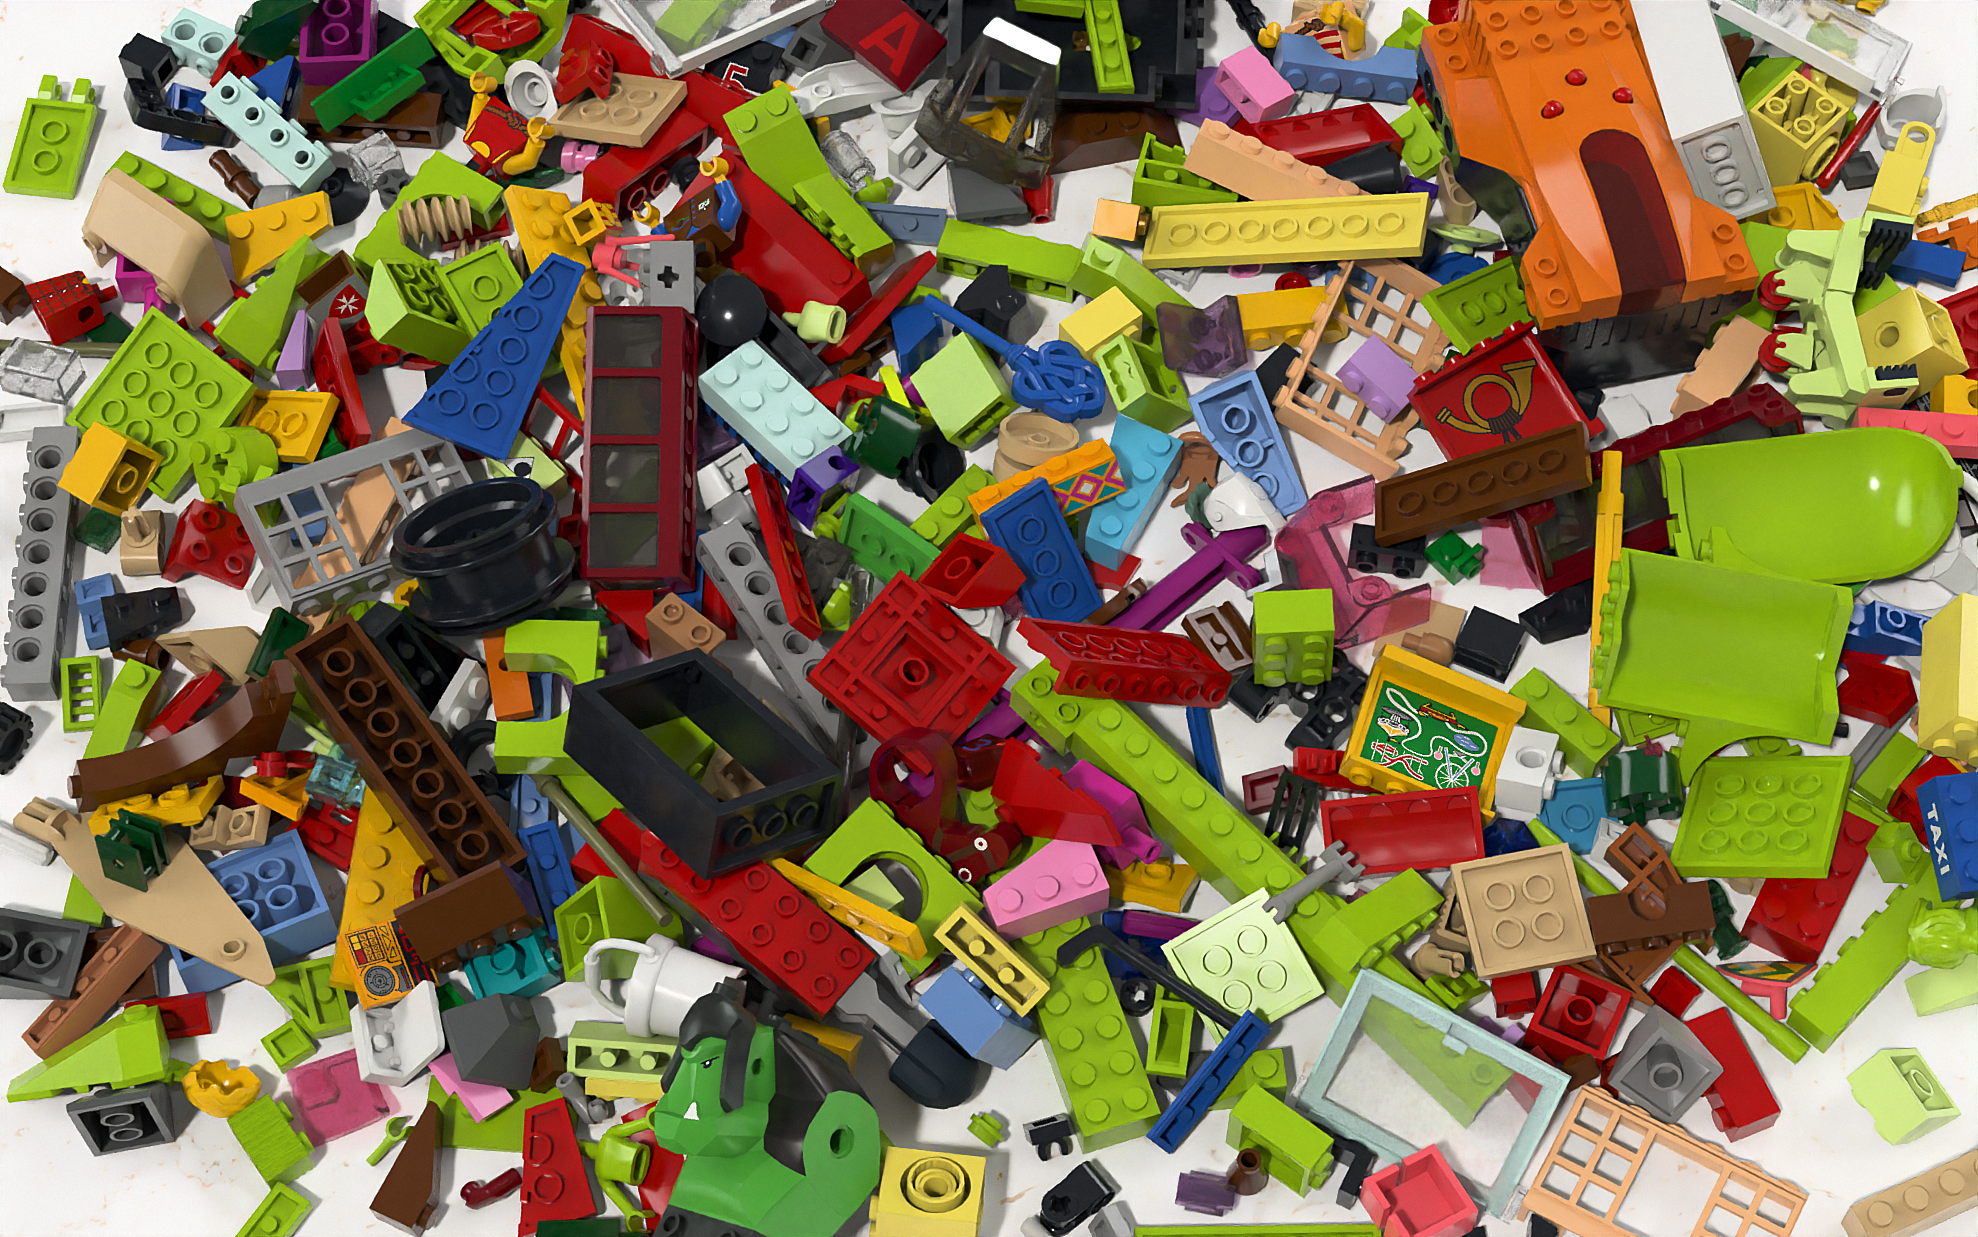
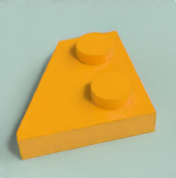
[239,767,322,822]

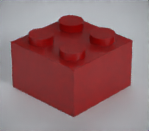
[1522,965,1632,1079]

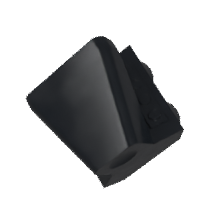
[952,264,1038,370]

